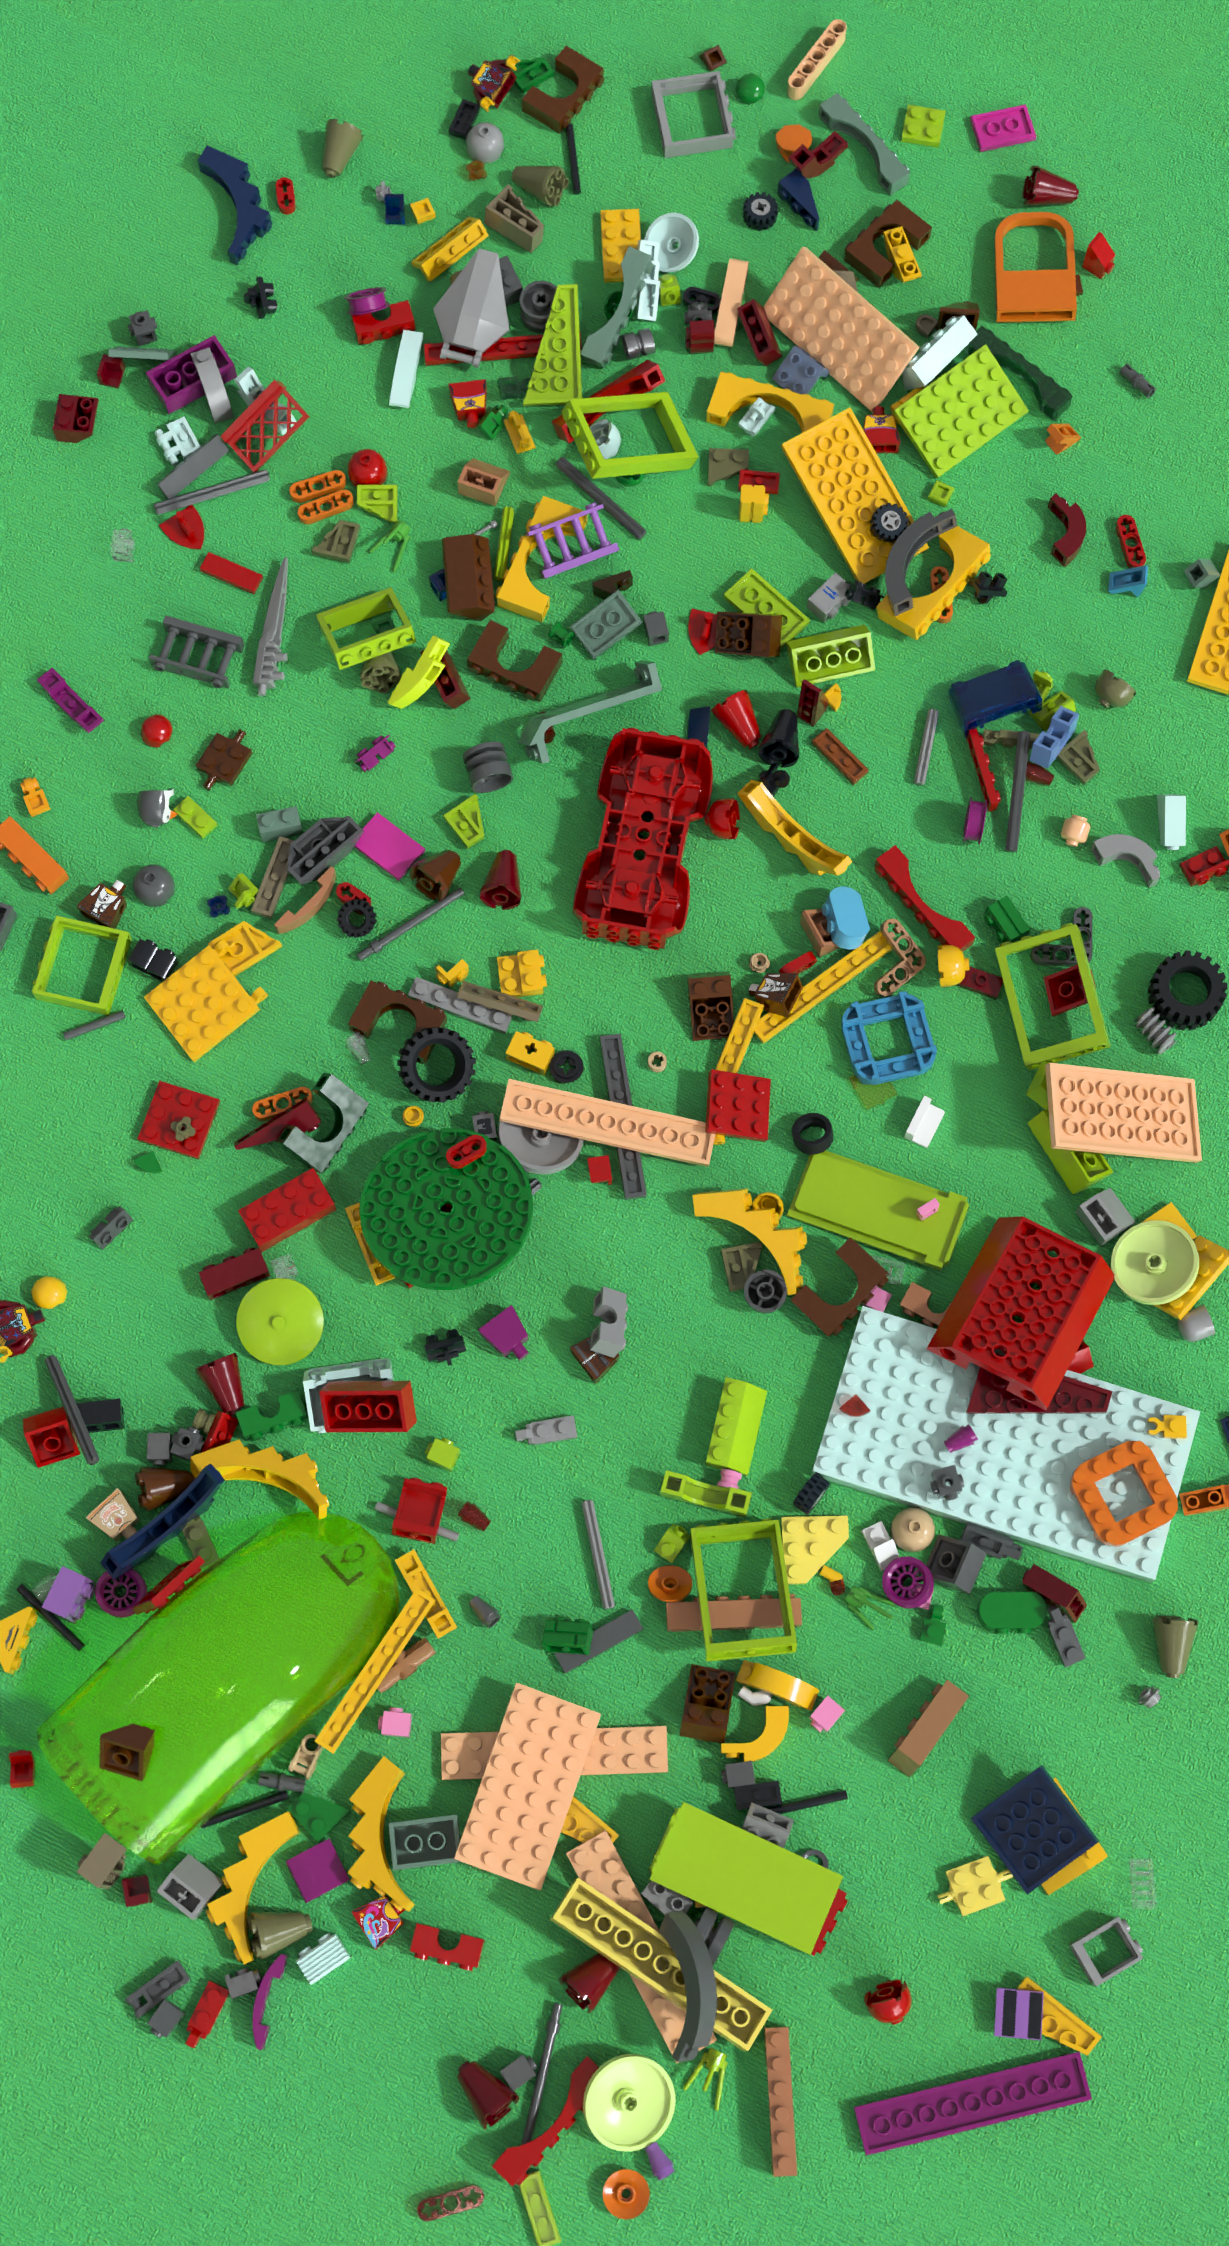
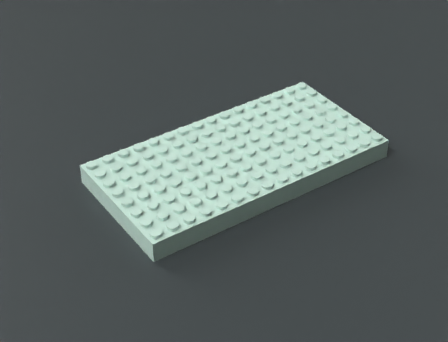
[811,1306,1200,1583]

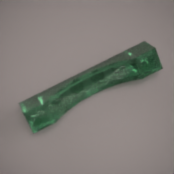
[964,326,1073,421]

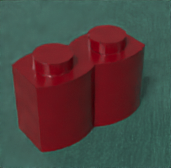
[685,320,715,354]

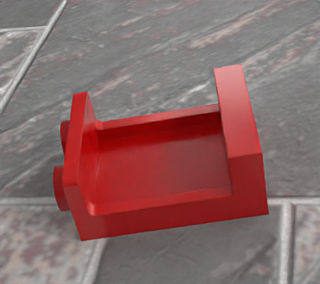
[392,1478,447,1544]

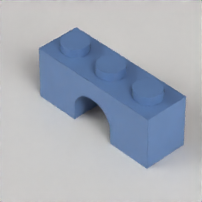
[1029,706,1079,769]

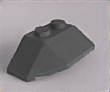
[287,816,364,885]

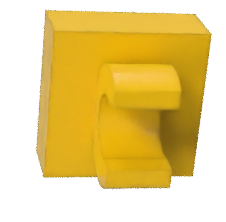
[410,198,436,224]

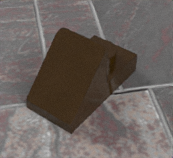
[592,570,633,600]

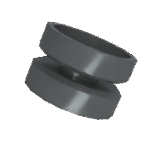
[520,281,557,334]
[695,1906,735,1965]

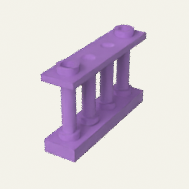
[525,502,619,579]

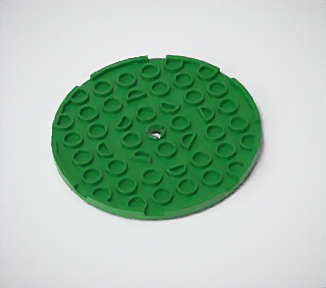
[359,1128,533,1290]

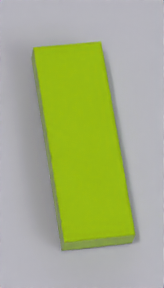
[519,2170,561,2246]

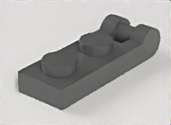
[125,1960,192,2019]

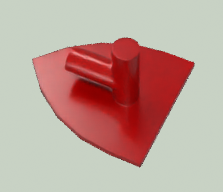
[159,505,204,550]
[688,608,717,655]

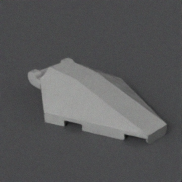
[433,248,510,368]

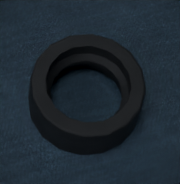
[792,1113,833,1155]

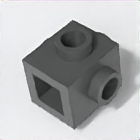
[684,302,712,325]
[128,310,158,346]
[170,1426,205,1462]
[930,1465,964,1501]

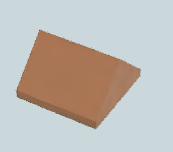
[800,909,841,958]

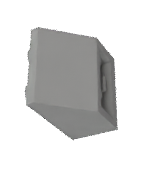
[1076,1188,1136,1246]
[157,1854,224,1920]

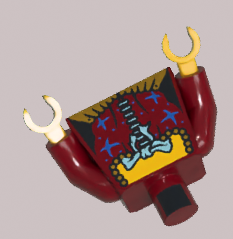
[468,55,520,113]
[0,1300,46,1363]

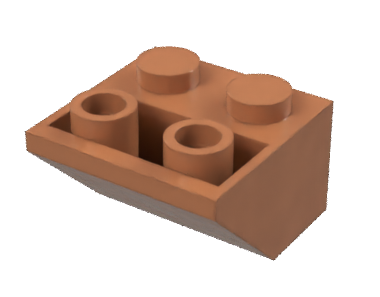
[457,458,510,506]

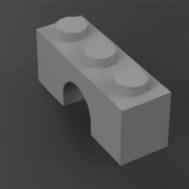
[590,1286,628,1358]

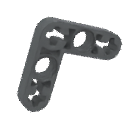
[1030,907,1093,967]

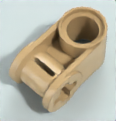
[288,1734,323,1780]

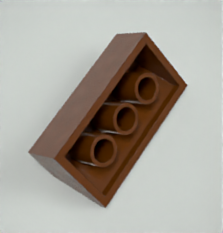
[442,534,495,621]

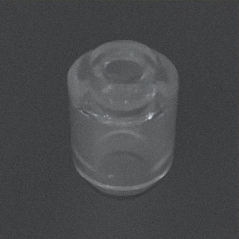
[32,1571,59,1603]

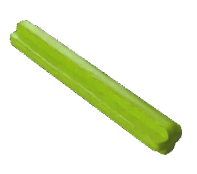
[494,507,514,581]

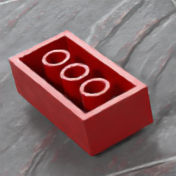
[238,1168,337,1252]
[319,1381,417,1432]

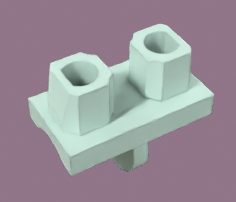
[738,397,775,437]

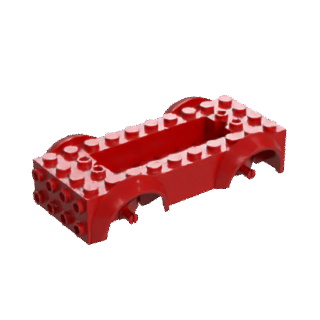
[573,727,713,950]

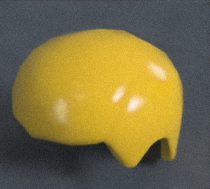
[752,1191,784,1220]
[31,1276,67,1309]

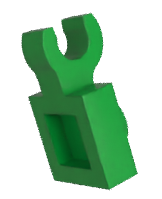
[477,405,508,440]
[919,1604,946,1646]

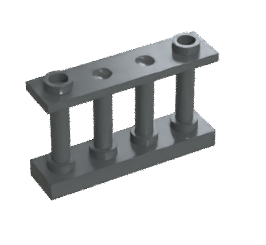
[149,615,244,689]

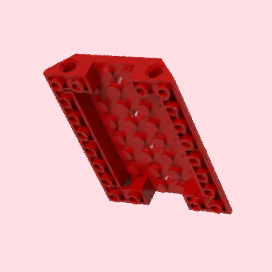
[927,1216,1115,1410]

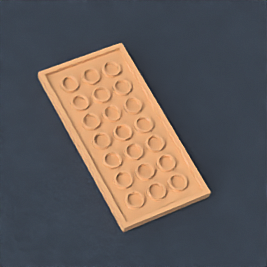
[763,247,919,412]
[1045,1063,1202,1163]
[454,1682,601,1891]

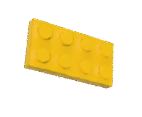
[601,209,641,283]
[1153,1235,1229,1321]

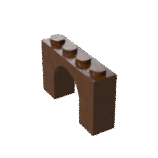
[522,46,604,134]
[844,200,932,288]
[467,620,562,702]
[348,981,447,1065]
[791,1237,890,1337]

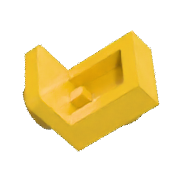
[435,959,469,988]

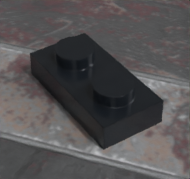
[734,1781,782,1810]

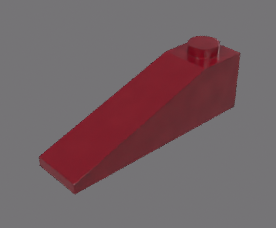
[797,679,829,727]
[234,1097,321,1150]

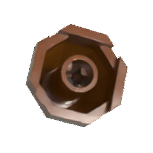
[410,850,461,901]

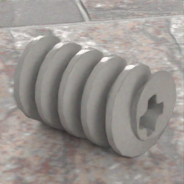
[1134,1007,1178,1055]

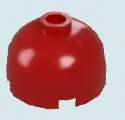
[347,449,388,487]
[705,798,740,839]
[864,1979,912,2025]

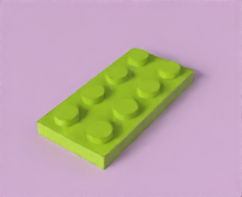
[723,568,810,649]

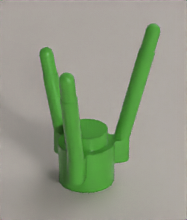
[369,520,411,572]
[845,1586,896,1630]

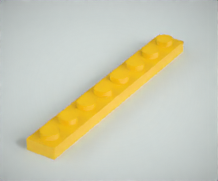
[754,931,893,1044]
[315,1588,436,1754]

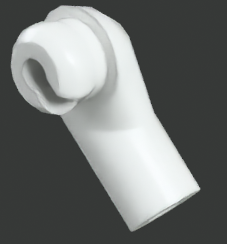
[738,1686,772,1706]

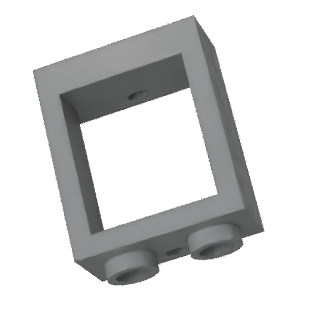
[1068,1916,1143,1987]

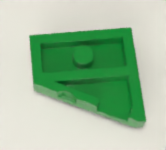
[511,57,554,94]
[287,1793,350,1843]

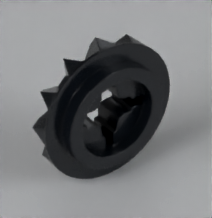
[550,1050,583,1084]

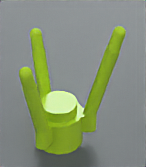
[683,2048,728,2111]

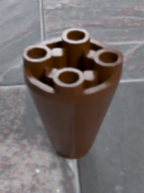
[135,1467,195,1511]

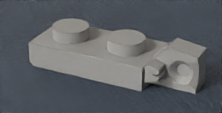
[515,1415,577,1446]

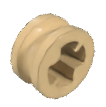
[648,1052,667,1073]

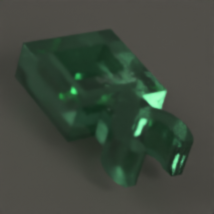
[497,376,531,400]

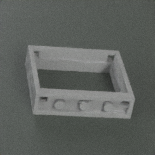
[651,71,736,158]

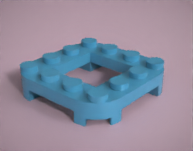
[841,991,937,1085]

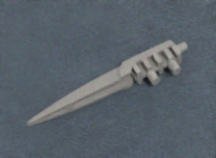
[253,557,288,697]

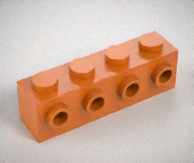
[0,816,69,895]

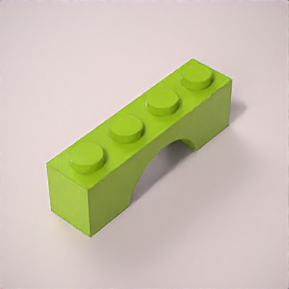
[660,1470,752,1518]

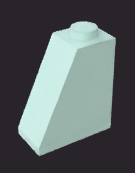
[1157,794,1186,850]

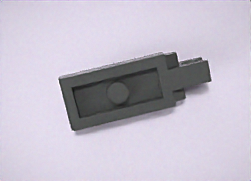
[960,1522,1023,1560]
[1046,1604,1085,1667]

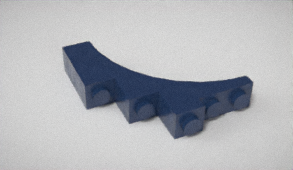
[198,145,272,265]
[100,1464,225,1579]

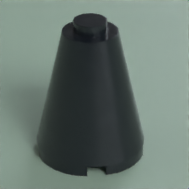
[759,709,799,768]

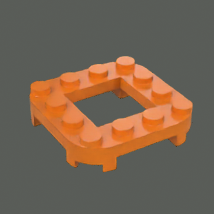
[1070,1441,1178,1547]

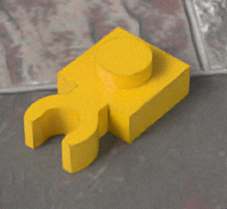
[1147,1415,1187,1439]

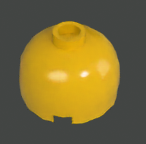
[938,945,970,987]

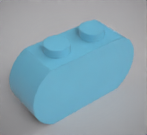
[822,886,870,950]

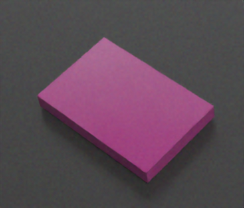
[970,104,1036,152]
[354,812,425,881]

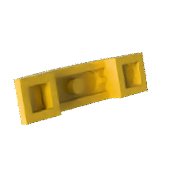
[345,1202,396,1286]
[395,1549,457,1639]

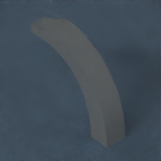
[885,509,957,616]
[659,1910,717,2063]

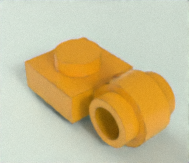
[20,777,51,817]

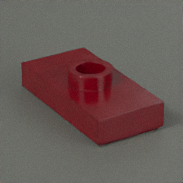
[957,966,1003,999]

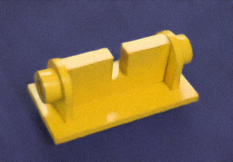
[503,411,536,454]

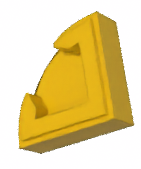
[824,683,842,712]

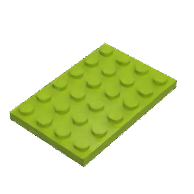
[892,344,1029,478]

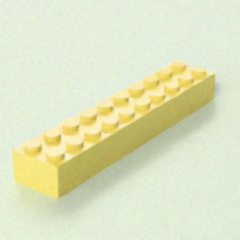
[550,1878,772,2051]

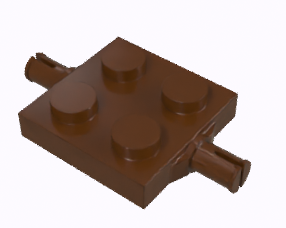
[196,729,253,791]

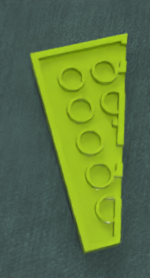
[523,284,582,406]

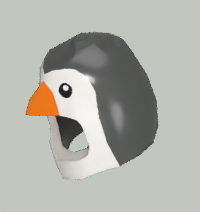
[137,788,178,828]

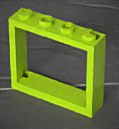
[316,587,416,670]
[32,916,132,1016]

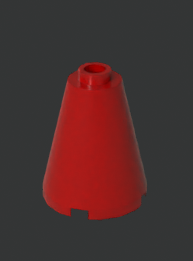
[711,690,762,749]

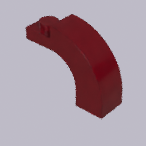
[788,131,849,178]
[1048,493,1086,567]

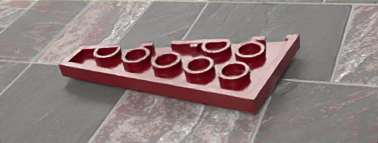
[966,1353,1113,1414]

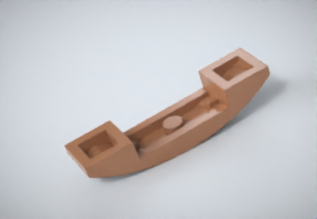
[274,866,336,934]

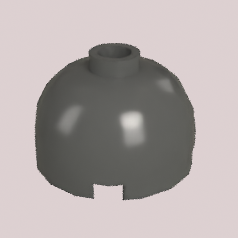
[133,864,175,907]
[744,1269,787,1314]

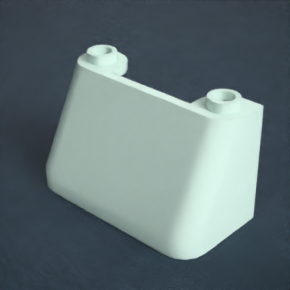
[303,1358,394,1433]

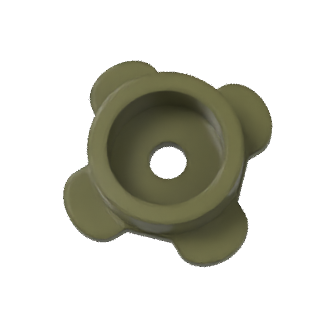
[171,1117,196,1141]

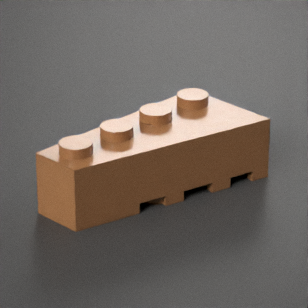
[887,1680,969,1777]

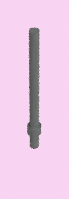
[356,888,464,961]
[521,2003,563,2145]

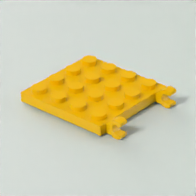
[144,939,268,1062]

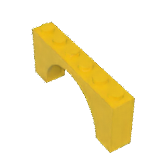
[706,372,834,433]
[495,496,588,623]
[876,526,991,641]

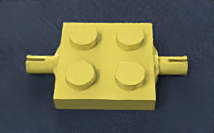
[937,1856,1013,1917]

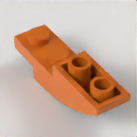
[1179,1485,1229,1516]

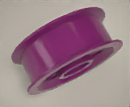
[344,287,390,315]
[963,797,987,845]
[882,1556,934,1609]
[95,1569,147,1618]

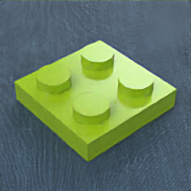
[901,104,946,148]

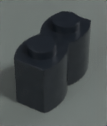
[127,939,178,982]

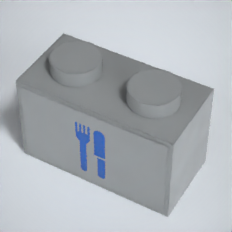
[807,572,851,623]

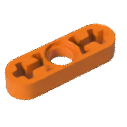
[289,470,346,503]
[298,490,354,525]
[930,566,953,624]
[252,1087,313,1121]

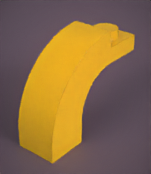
[736,1660,819,1711]
[721,1706,789,1762]

